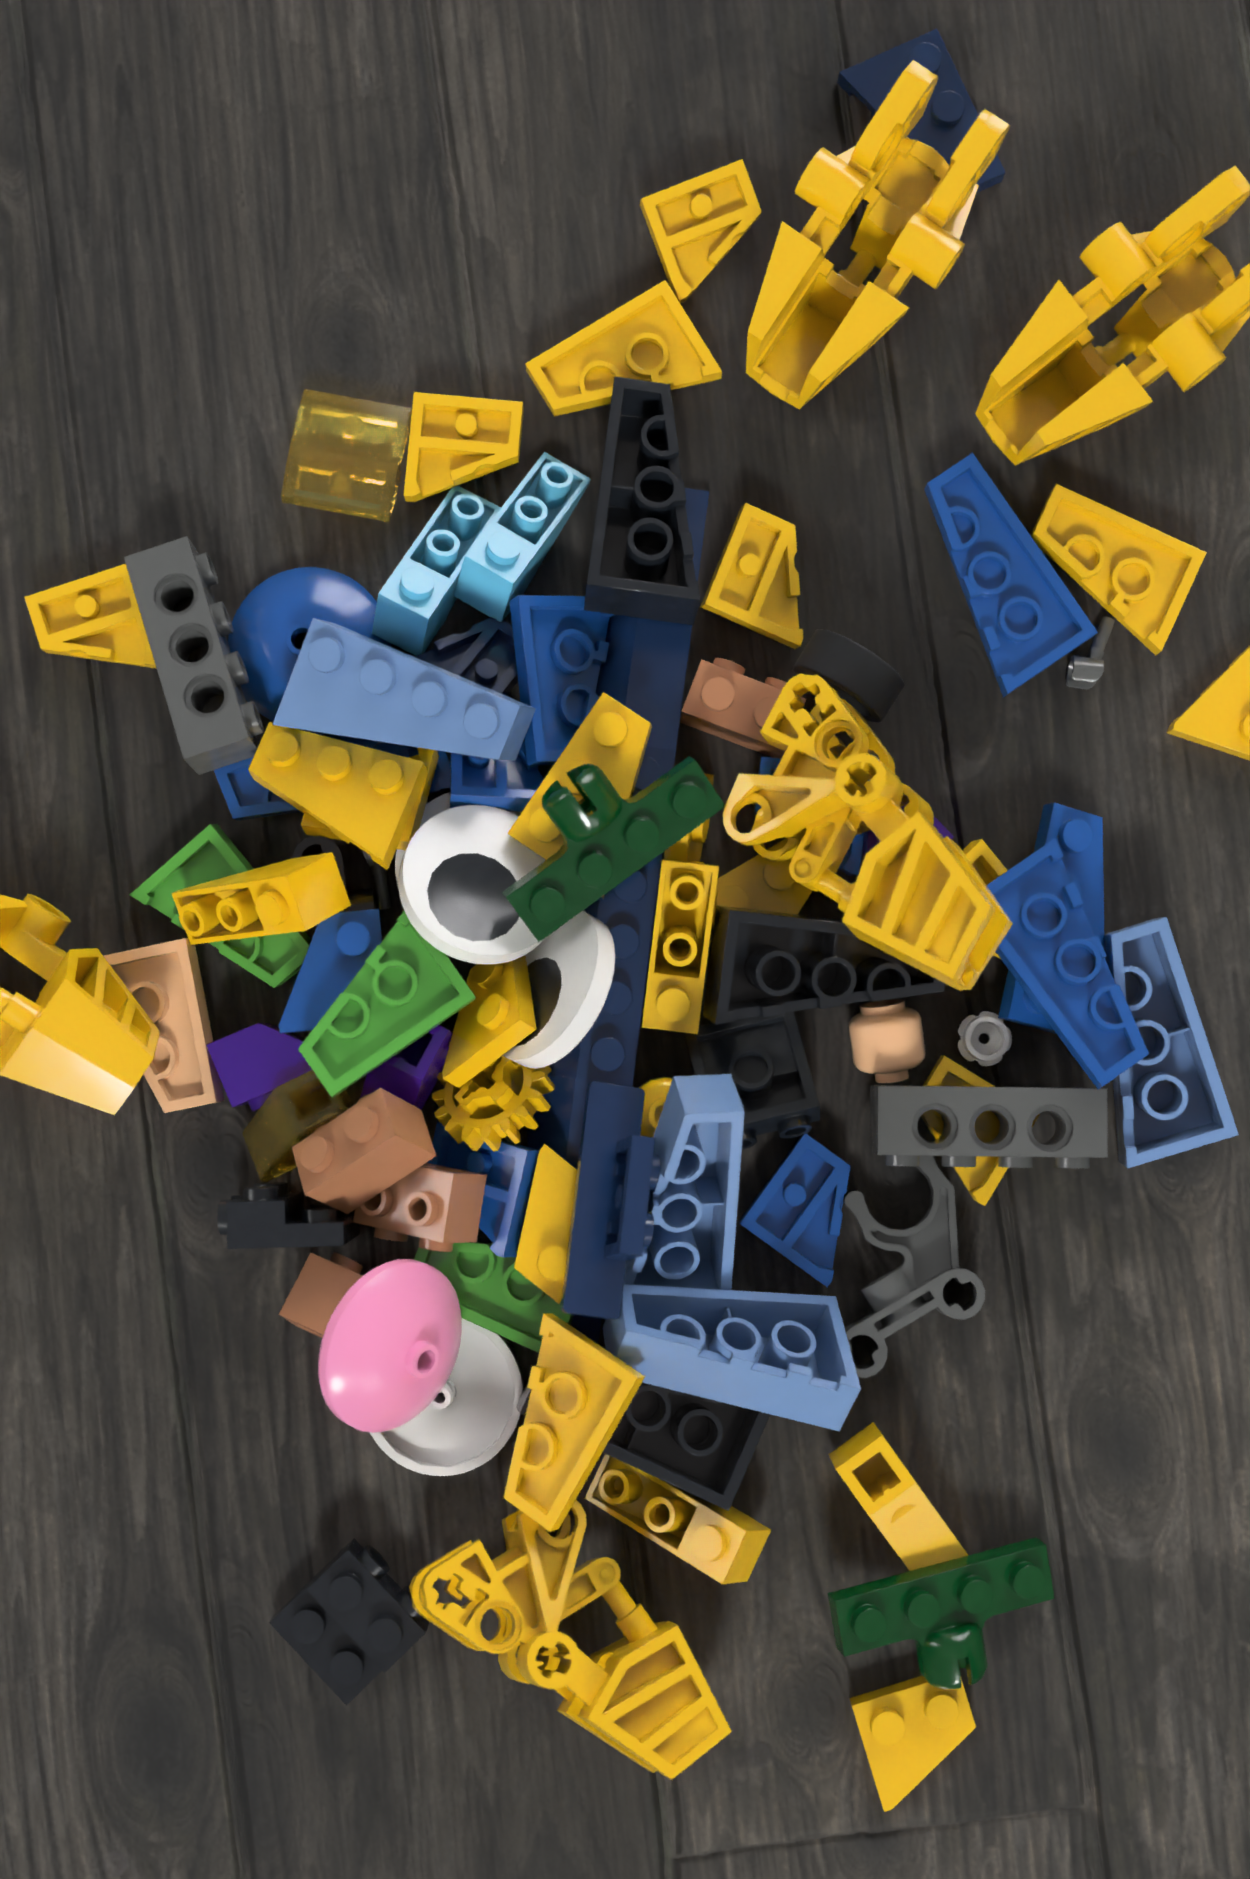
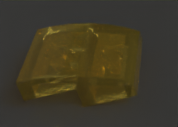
[281,389,412,522]

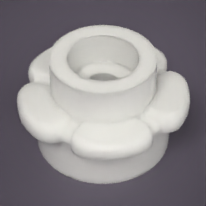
[958,1011,1012,1066]

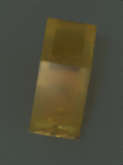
[242,1070,353,1183]

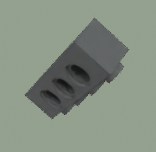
[124,536,264,775]
[870,1085,1108,1168]

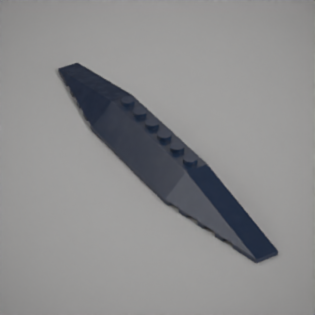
[526,488,709,1344]

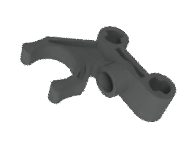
[843,1156,985,1378]

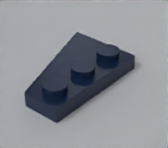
[837,29,1006,193]

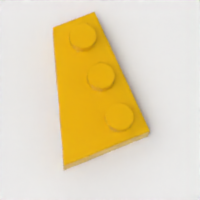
[248,722,428,870]
[504,1313,645,1532]

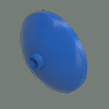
[228,567,392,731]

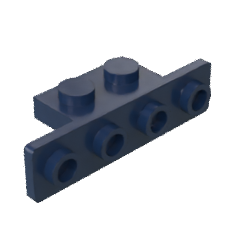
[561,1081,660,1320]

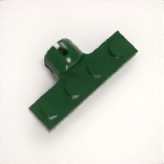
[502,756,725,942]
[827,1537,1055,1689]

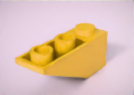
[171,852,351,945]
[642,859,719,1034]
[828,1422,968,1571]
[584,1454,771,1584]

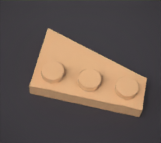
[104,938,224,1113]

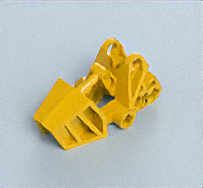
[746,60,1010,410]
[975,166,1250,465]
[723,674,1013,990]
[0,894,160,1115]
[409,1500,732,1780]

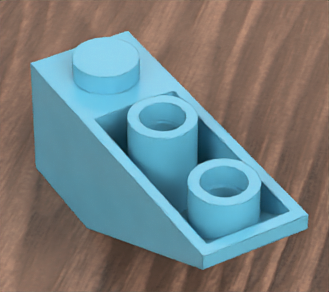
[454,452,591,622]
[372,486,501,656]

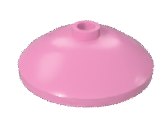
[319,1259,462,1433]

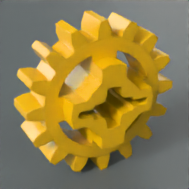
[432,1056,555,1152]

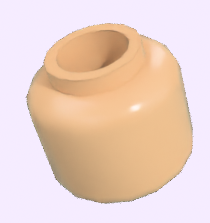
[848,998,926,1083]

